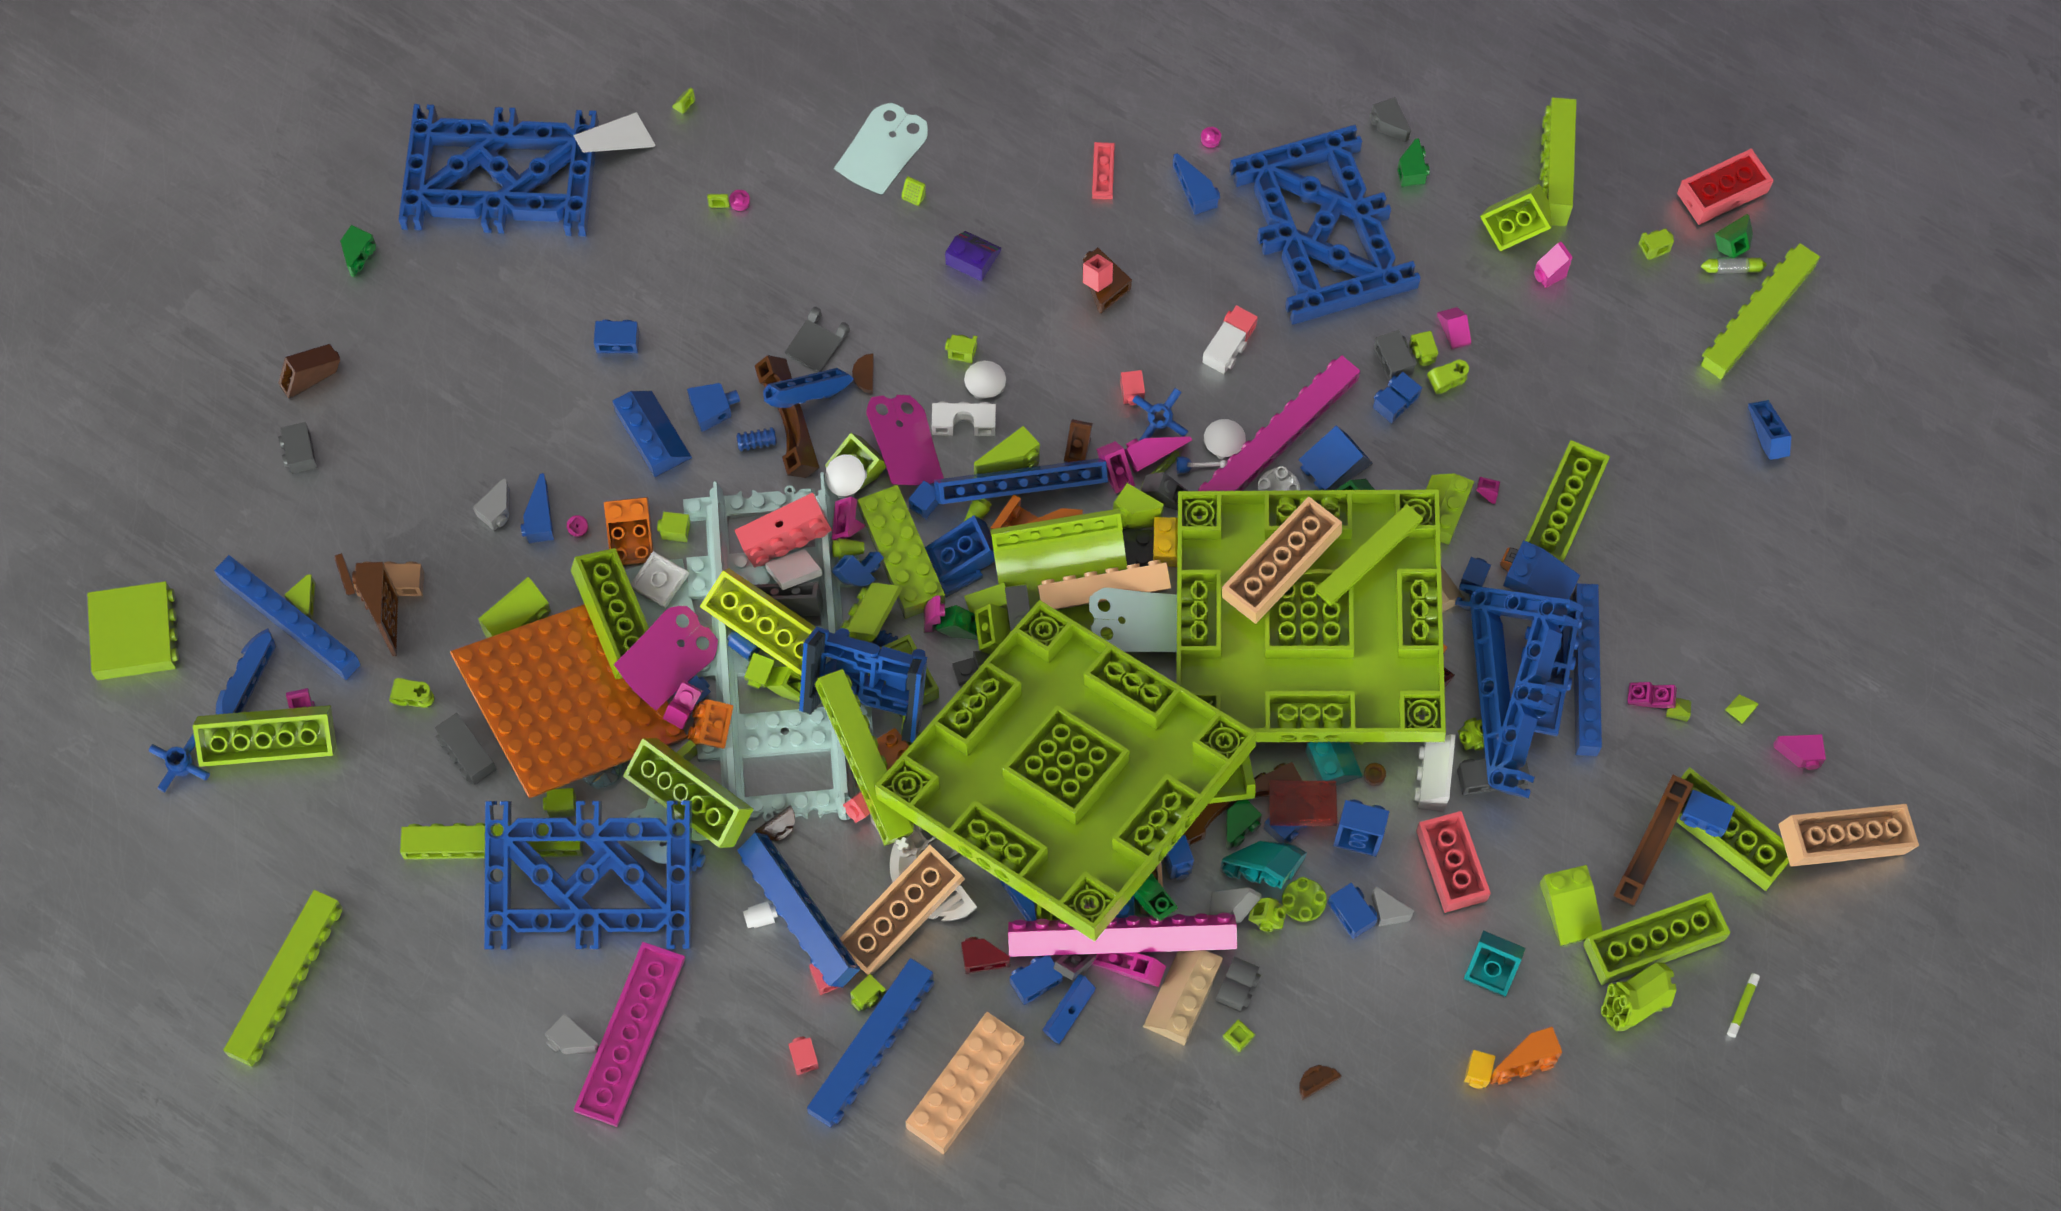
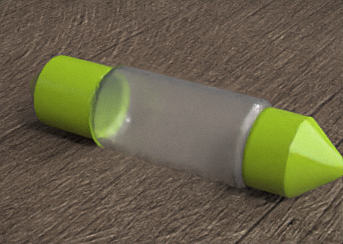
[1701,257,1767,274]

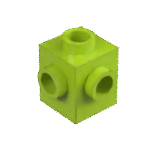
[1457,718,1484,751]
[1248,897,1287,932]

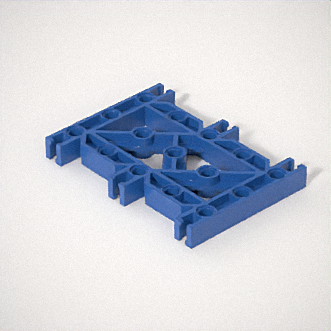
[398,104,599,237]
[1229,125,1421,325]
[484,801,692,949]

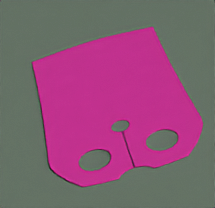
[866,395,944,485]
[614,606,718,710]

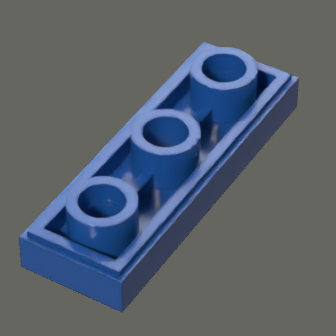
[1043,974,1096,1044]

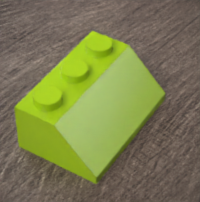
[1480,184,1552,251]
[1426,473,1474,545]
[478,577,551,638]
[839,583,902,643]

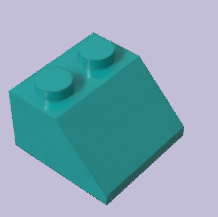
[1305,742,1363,791]
[1464,930,1526,997]

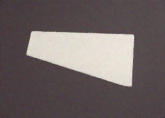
[573,112,656,152]

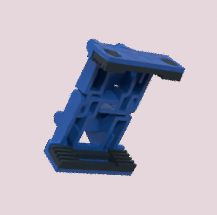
[799,626,927,743]

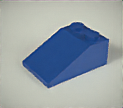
[925,515,995,583]
[1503,540,1580,600]

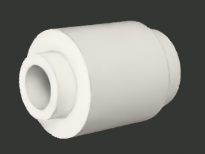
[743,901,778,929]

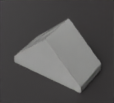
[1371,887,1414,926]

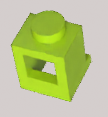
[1639,229,1674,260]
[1409,331,1438,366]
[945,334,978,364]
[850,974,886,1011]

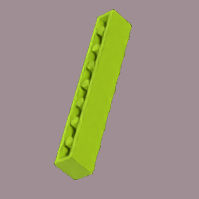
[1701,243,1820,380]
[814,669,914,846]
[400,821,584,859]
[223,890,342,1067]

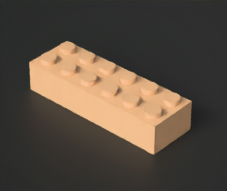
[1222,496,1342,624]
[1778,804,1919,867]
[840,845,965,976]
[906,1012,1024,1155]

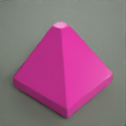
[1477,477,1500,504]

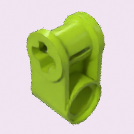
[1427,359,1469,394]
[389,678,435,708]

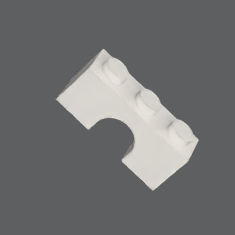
[932,401,996,436]

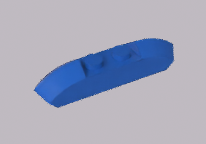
[763,368,854,408]
[216,628,276,715]

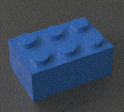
[1333,799,1390,857]

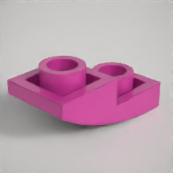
[924,596,945,633]
[1628,682,1677,708]

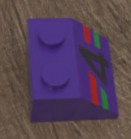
[945,231,1001,282]

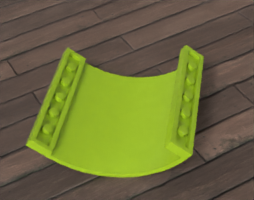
[990,508,1127,640]

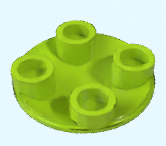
[1282,877,1327,922]

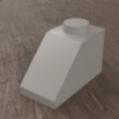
[473,478,510,531]
[1210,887,1261,923]
[545,1014,599,1054]

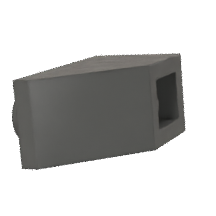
[1141,472,1188,511]

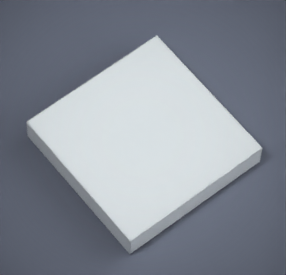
[765,549,822,590]
[631,551,689,609]

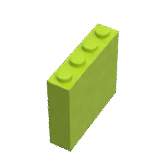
[87,581,179,680]

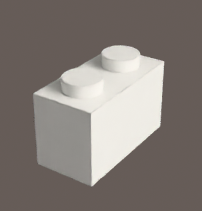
[1202,321,1247,374]

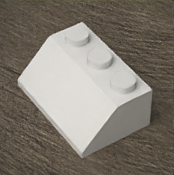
[1414,734,1455,812]

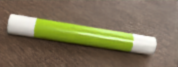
[1727,973,1760,1037]

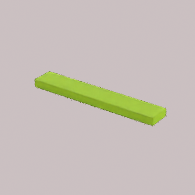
[1315,504,1423,606]

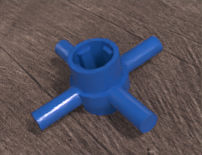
[1132,388,1188,440]
[149,732,210,793]

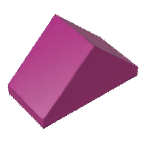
[1437,307,1471,350]

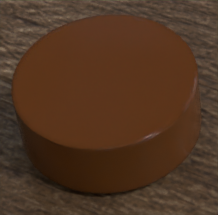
[1363,763,1386,786]

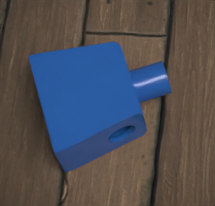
[687,383,740,432]

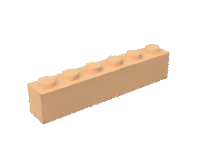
[1038,560,1171,610]

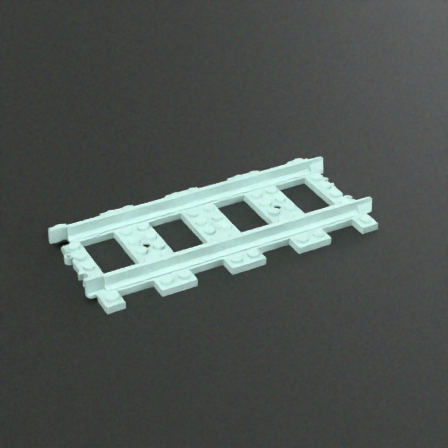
[683,472,874,823]

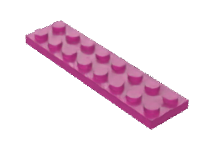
[573,942,685,1127]

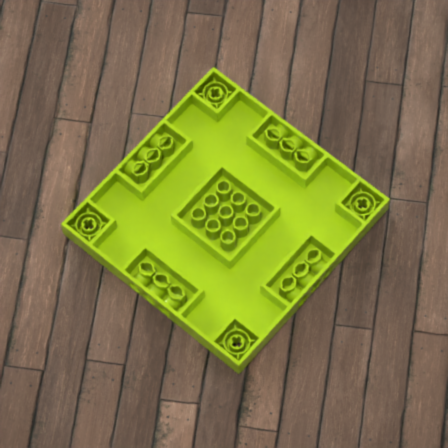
[1176,490,1446,742]
[875,600,1256,942]

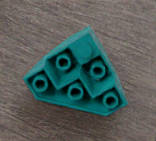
[1220,841,1307,889]

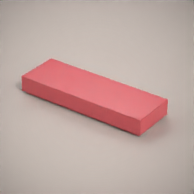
[1092,142,1115,200]

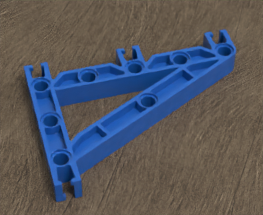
[1455,584,1584,798]

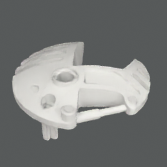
[890,823,977,921]

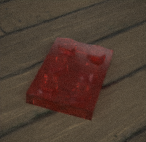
[1269,780,1337,826]

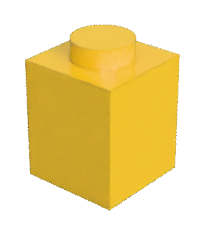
[1464,1050,1496,1089]

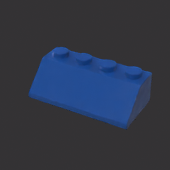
[612,391,692,478]

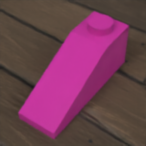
[1124,436,1192,473]
[1092,952,1166,987]

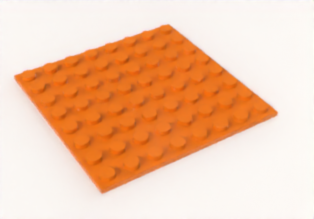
[450,604,687,799]

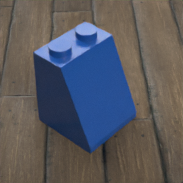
[1298,425,1373,490]

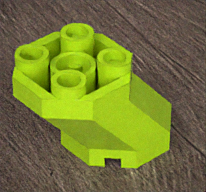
[1601,962,1677,1031]

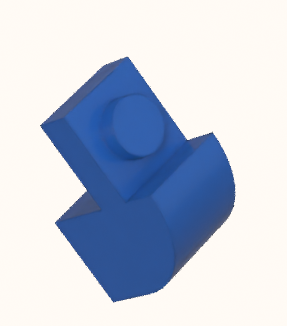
[831,552,884,586]

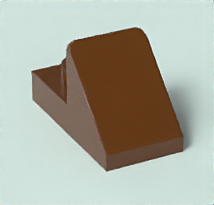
[1064,419,1093,462]

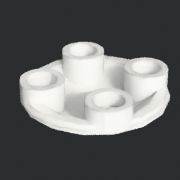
[964,361,1006,400]
[1204,419,1246,460]
[825,454,867,497]
[1258,466,1300,491]

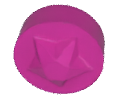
[1201,127,1221,148]
[729,190,750,211]
[567,515,588,537]

